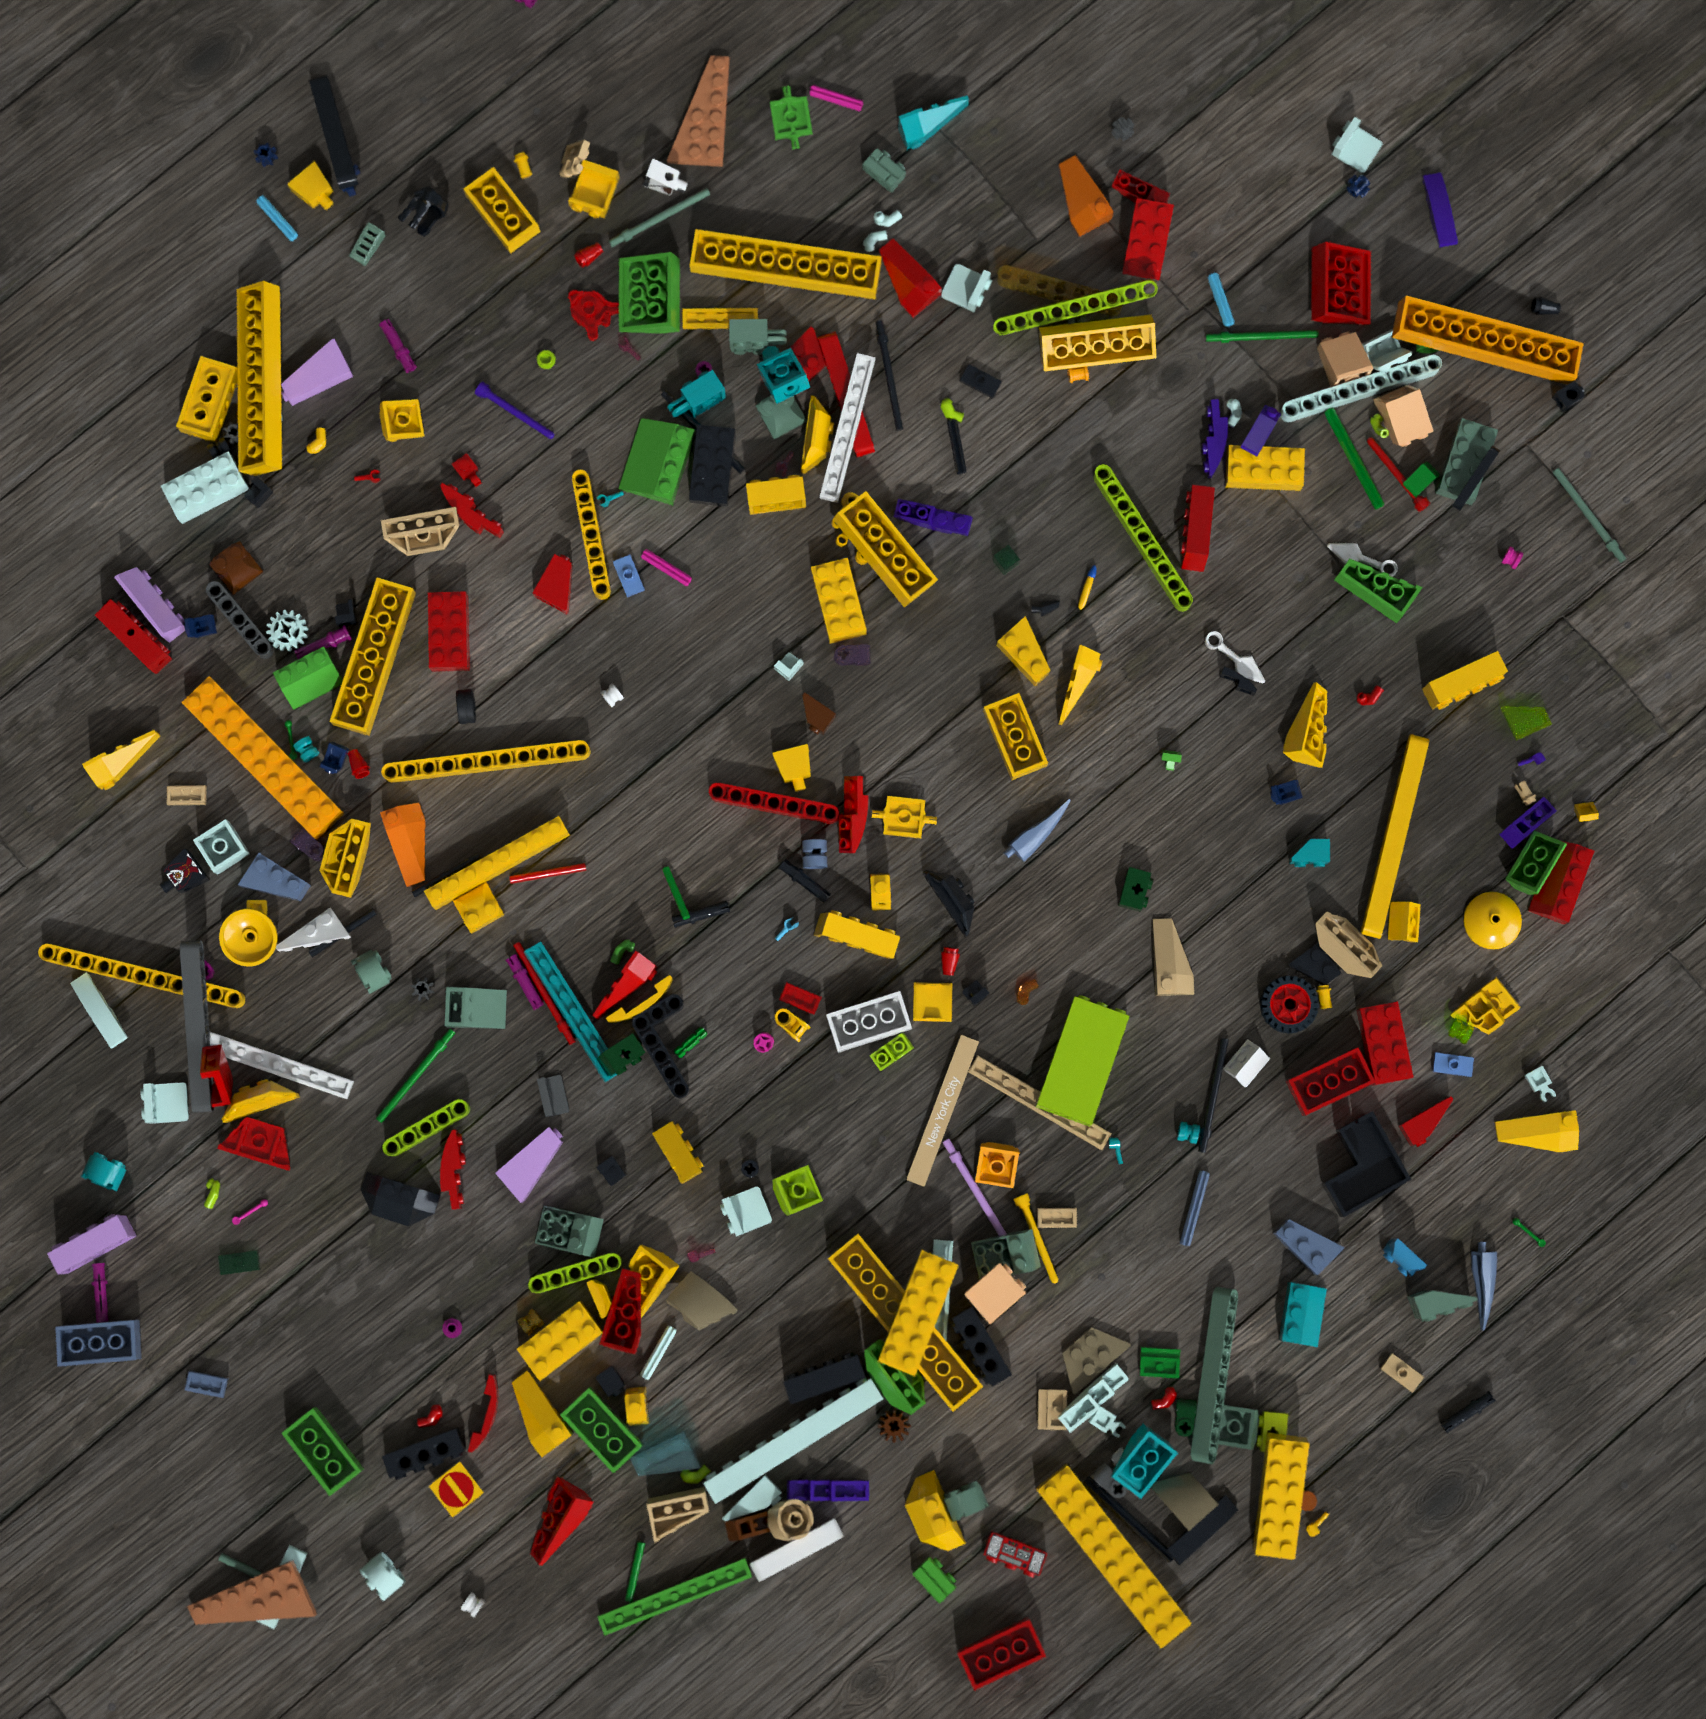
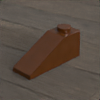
[725,1510,770,1541]

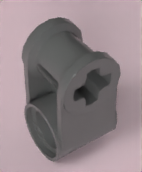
[1091,1462,1127,1498]

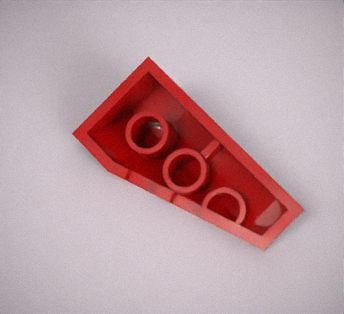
[879,239,942,318]
[599,1268,641,1354]
[530,1477,594,1566]

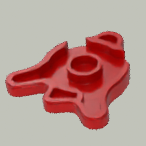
[568,290,619,341]

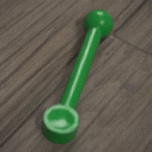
[285,720,298,760]
[1512,1218,1546,1247]

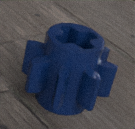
[254,142,278,167]
[1347,174,1370,198]

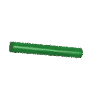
[662,866,690,920]
[625,1541,645,1602]

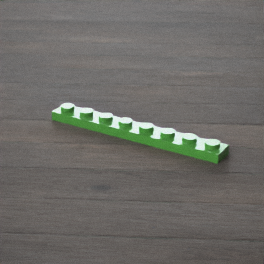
[598,1558,752,1636]

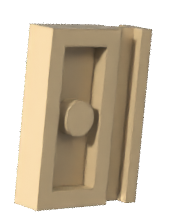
[1038,1389,1067,1430]

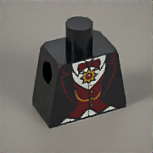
[160,848,210,893]

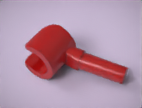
[354,469,380,483]

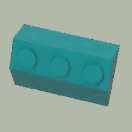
[1279,1282,1327,1347]

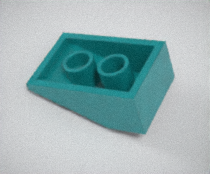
[1111,1423,1178,1499]

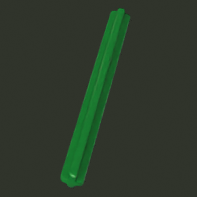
[1324,408,1384,509]

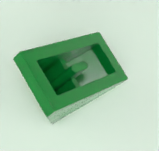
[1403,461,1441,497]

